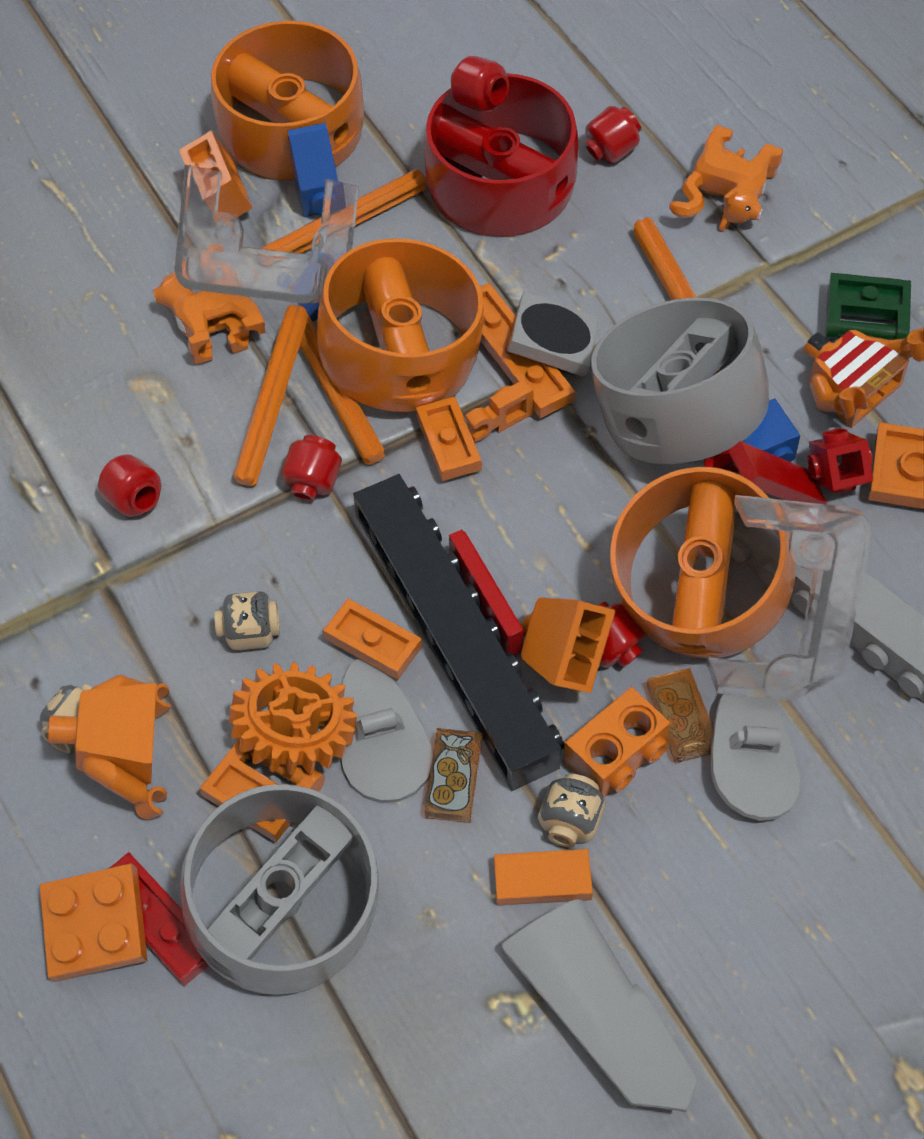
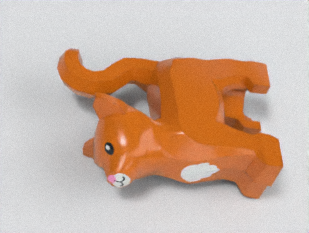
[669,125,783,232]
[153,244,265,365]

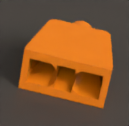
[521,597,615,693]

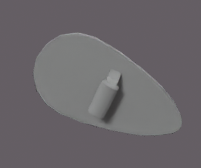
[341,658,433,803]
[711,672,801,821]

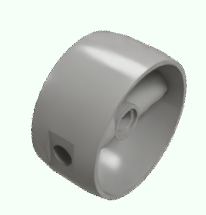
[591,298,769,464]
[181,784,379,995]

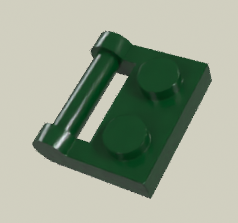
[825,273,911,340]

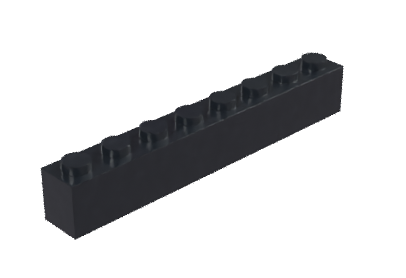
[353,473,565,792]

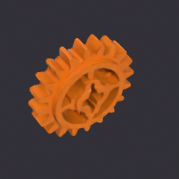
[229,662,357,776]

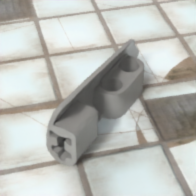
[502,899,698,1112]

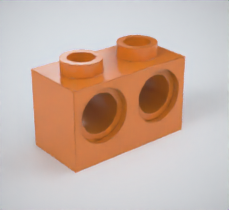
[179,130,253,227]
[564,686,671,797]

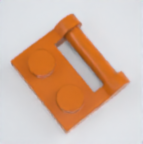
[200,739,325,843]

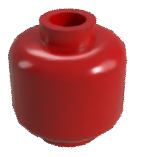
[450,56,509,112]
[584,106,642,163]
[281,435,342,501]
[98,454,162,517]
[599,601,645,668]

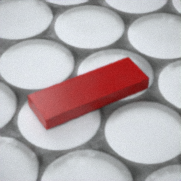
[729,441,828,512]
[449,529,523,656]
[110,852,209,987]

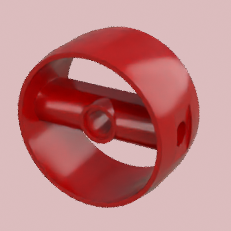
[424,73,579,237]

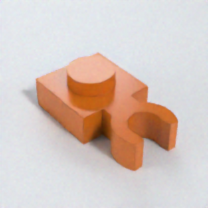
[465,379,534,442]

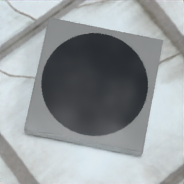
[507,291,599,377]

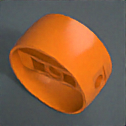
[211,21,364,180]
[317,238,484,412]
[610,467,796,659]

